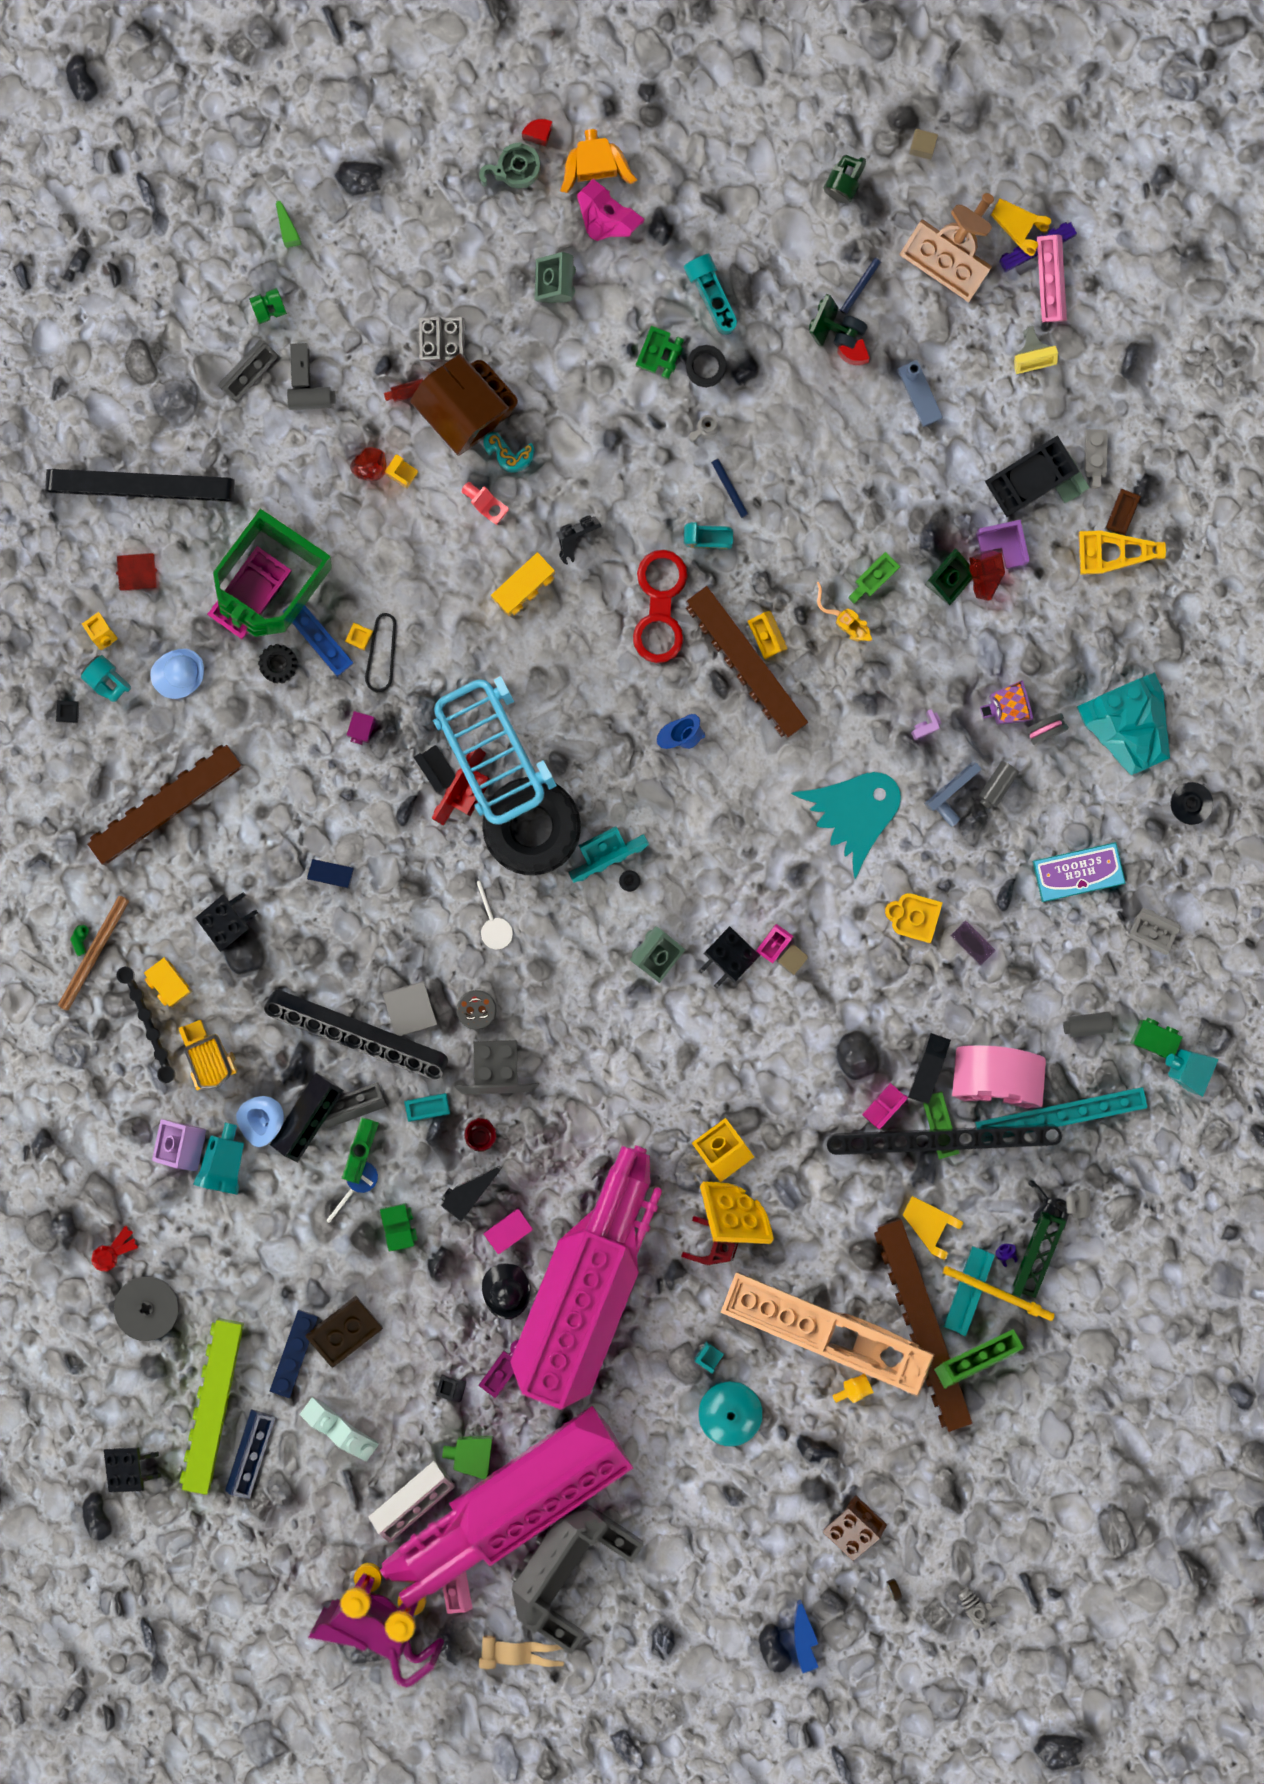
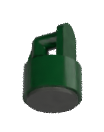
[823,155,866,203]

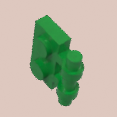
[636,326,684,379]

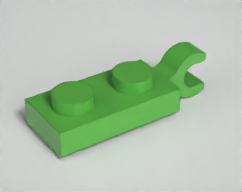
[848,552,900,604]

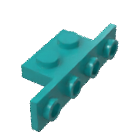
[568,826,649,883]

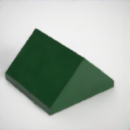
[925,548,977,605]

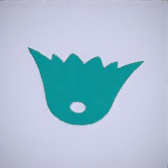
[791,772,901,879]

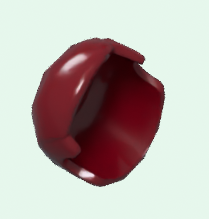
[464,1118,496,1152]

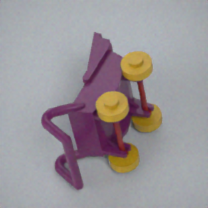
[308,1563,444,1688]

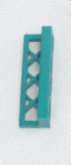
[943,1246,995,1336]

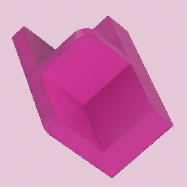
[862,1083,908,1130]
[483,1208,532,1254]

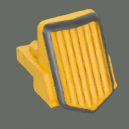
[184,1034,238,1090]

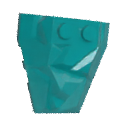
[1077,672,1170,776]

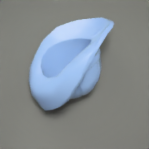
[150,649,204,699]
[236,1096,284,1147]

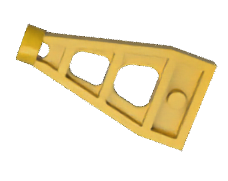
[1079,531,1166,575]

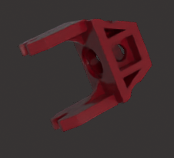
[681,1216,739,1265]

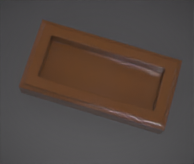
[1105,488,1141,536]

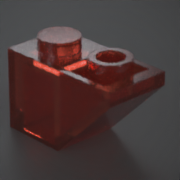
[969,550,1005,601]

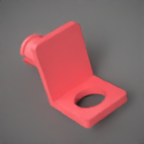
[462,482,509,525]

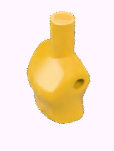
[832,1373,874,1403]

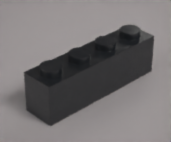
[270,1073,344,1163]

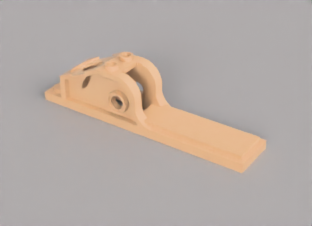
[721,1272,934,1396]

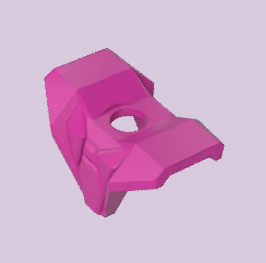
[577,179,645,241]

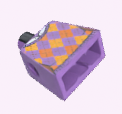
[980,680,1033,725]

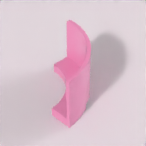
[952,1046,1046,1109]

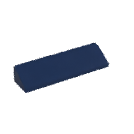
[225,1409,276,1499]

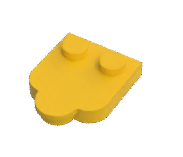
[885,893,943,944]

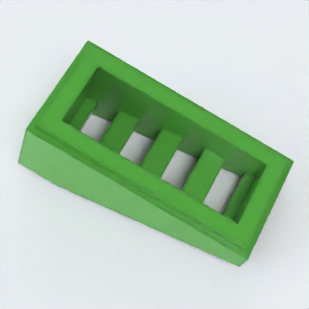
[276,201,302,248]

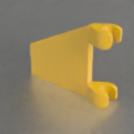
[991,198,1051,256]
[903,1196,963,1260]

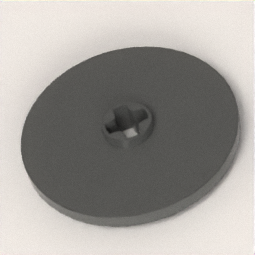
[114,1276,179,1341]

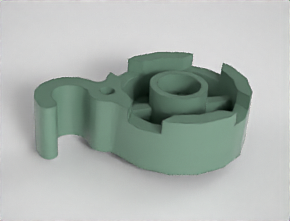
[479,142,541,189]

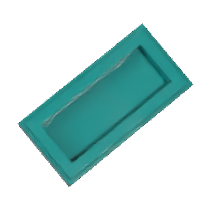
[404,1093,451,1122]

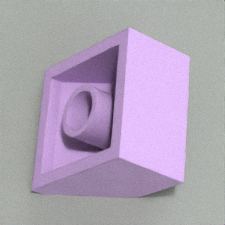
[152,1119,206,1171]

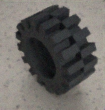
[258,644,298,684]

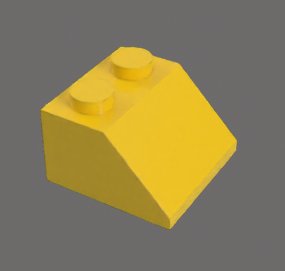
[692,1118,754,1183]

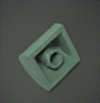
[535,252,576,303]
[629,926,685,983]

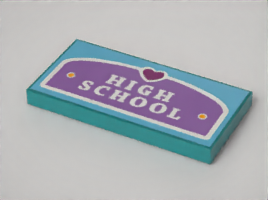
[1032,842,1126,902]

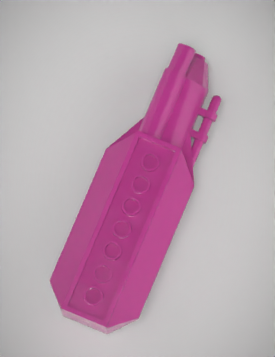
[510,1145,662,1410]
[380,1406,633,1608]

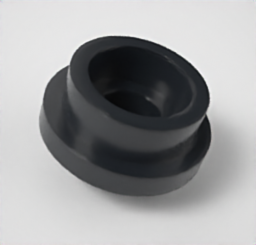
[619,870,640,892]

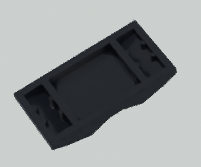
[985,435,1080,517]

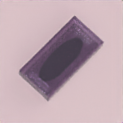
[950,920,996,966]

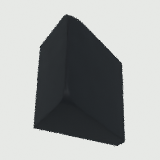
[436,1375,466,1402]

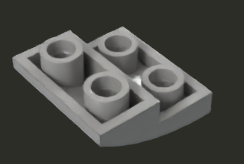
[419,317,465,362]
[383,981,437,1036]

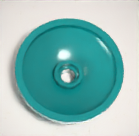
[698,1381,763,1446]

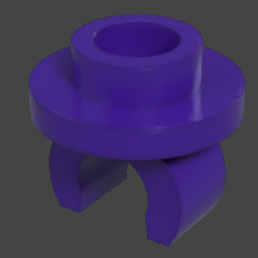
[995,1243,1018,1267]

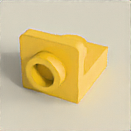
[82,612,118,650]

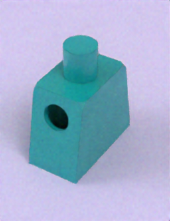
[1165,1049,1219,1097]

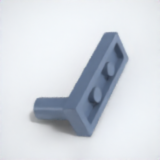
[897,360,943,427]
[924,762,982,827]

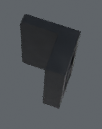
[414,745,455,794]

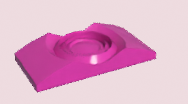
[207,546,292,639]

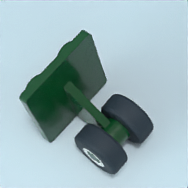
[809,294,868,348]

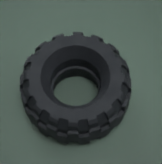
[482,777,581,876]

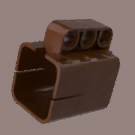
[410,354,518,456]

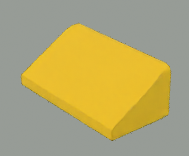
[747,611,788,659]

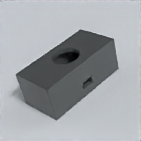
[290,343,311,388]

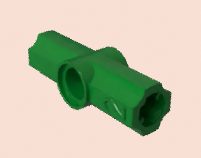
[341,1117,379,1184]

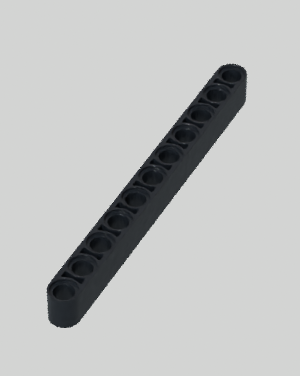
[827,1124,1062,1155]

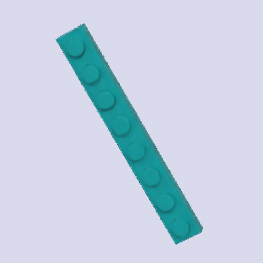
[975,1087,1148,1142]

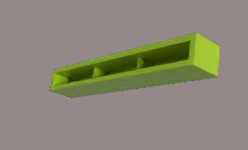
[180,1318,244,1495]

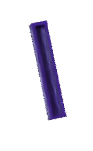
[999,222,1077,273]

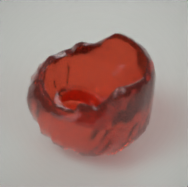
[350,447,387,481]

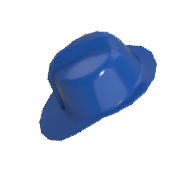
[657,714,705,749]

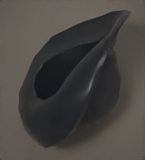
[482,1264,530,1320]

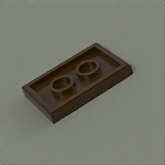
[305,1296,383,1368]

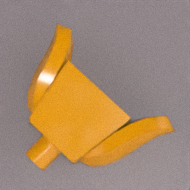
[560,129,637,193]

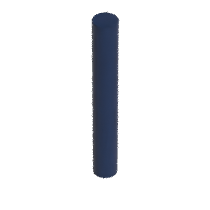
[839,258,881,315]
[711,458,748,518]

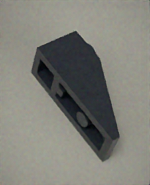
[908,1033,951,1104]

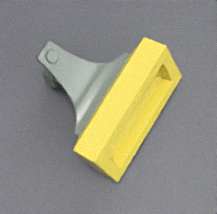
[1014,325,1058,374]

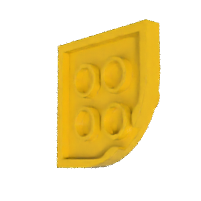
[700,1181,774,1244]

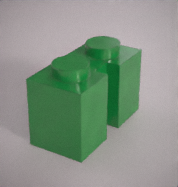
[1130,1018,1183,1059]
[380,1203,418,1252]

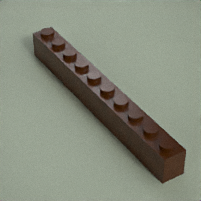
[874,1218,973,1432]

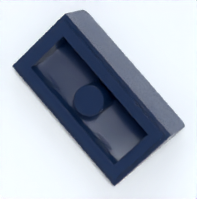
[307,859,354,889]

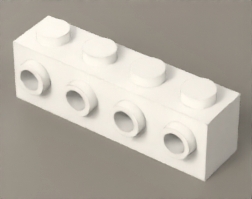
[369,1461,455,1543]

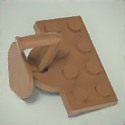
[899,193,994,302]

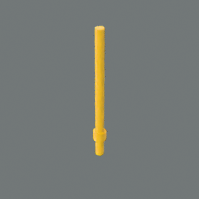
[943,1266,1055,1321]

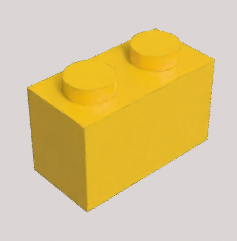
[144,957,193,1007]

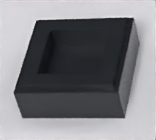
[56,700,79,723]

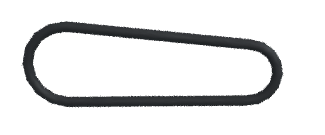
[365,613,396,692]

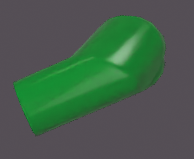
[70,925,89,957]

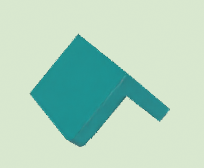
[694,1341,724,1374]

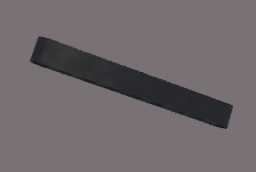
[45,469,235,502]
[264,990,448,1080]

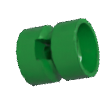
[249,288,287,324]

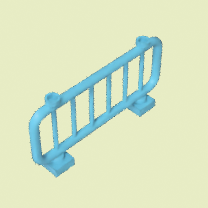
[433,676,557,824]

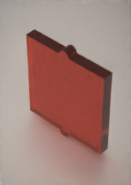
[116,553,158,591]

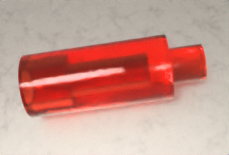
[384,378,423,402]

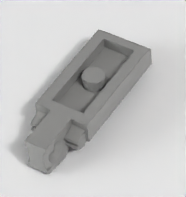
[1084,429,1107,489]

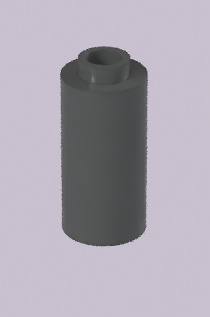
[287,387,336,410]
[978,761,1019,809]
[1063,1011,1113,1038]

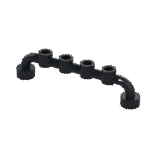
[116,967,176,1083]

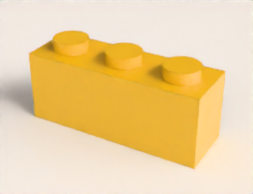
[491,552,555,616]

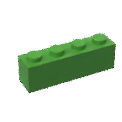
[934,1329,1024,1389]

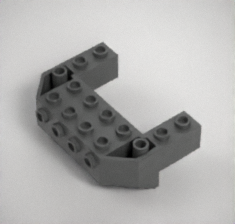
[511,1505,644,1654]

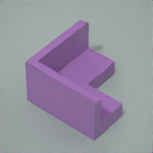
[976,520,1029,569]

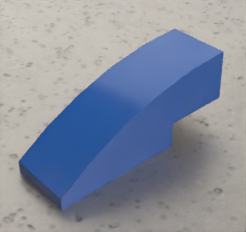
[794,1600,819,1674]

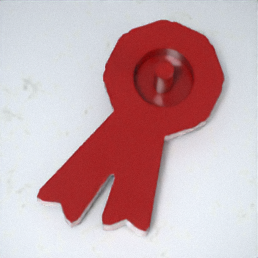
[91,1226,138,1272]

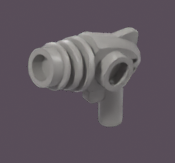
[958,1587,1006,1629]

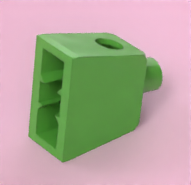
[442,1436,493,1479]

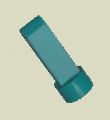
[683,253,737,335]

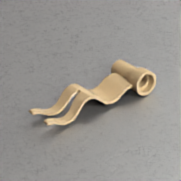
[479,1636,564,1669]

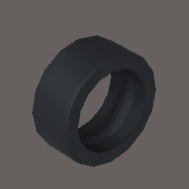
[686,345,726,388]

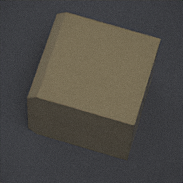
[909,129,938,160]
[777,945,808,975]

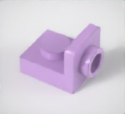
[912,709,941,740]

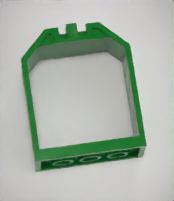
[213,508,332,637]

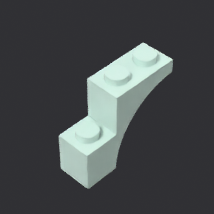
[299,1397,379,1462]

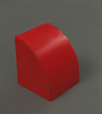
[522,119,553,147]
[837,339,870,365]

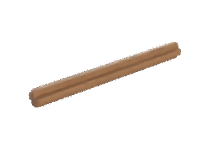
[58,896,129,1010]

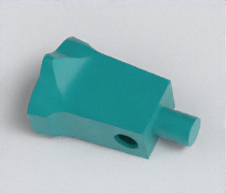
[193,1122,244,1195]

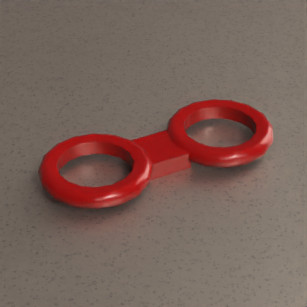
[633,550,688,663]

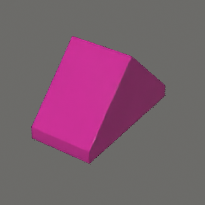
[756,924,794,964]

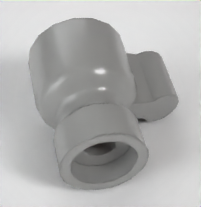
[689,415,718,442]

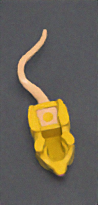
[817,582,872,642]

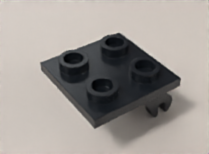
[556,515,602,565]
[195,892,259,952]
[699,926,760,989]
[104,1447,162,1492]

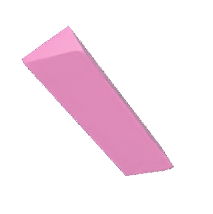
[1037,235,1067,323]
[443,1571,472,1614]

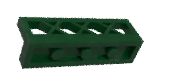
[1011,1211,1066,1298]

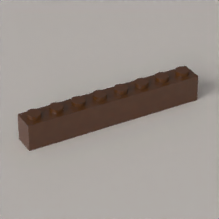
[685,586,808,739]
[87,745,244,866]

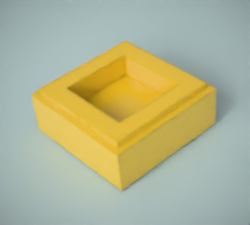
[345,622,373,651]

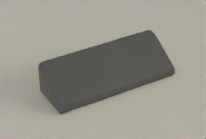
[218,339,279,402]
[324,1082,387,1128]

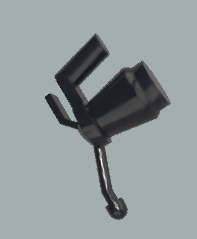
[1028,1180,1069,1230]

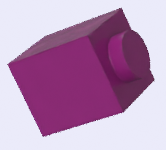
[346,711,376,745]

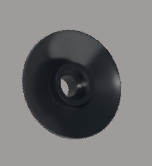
[1170,782,1213,825]

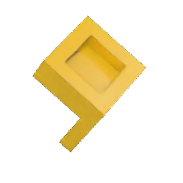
[385,454,418,489]
[178,1020,208,1046]

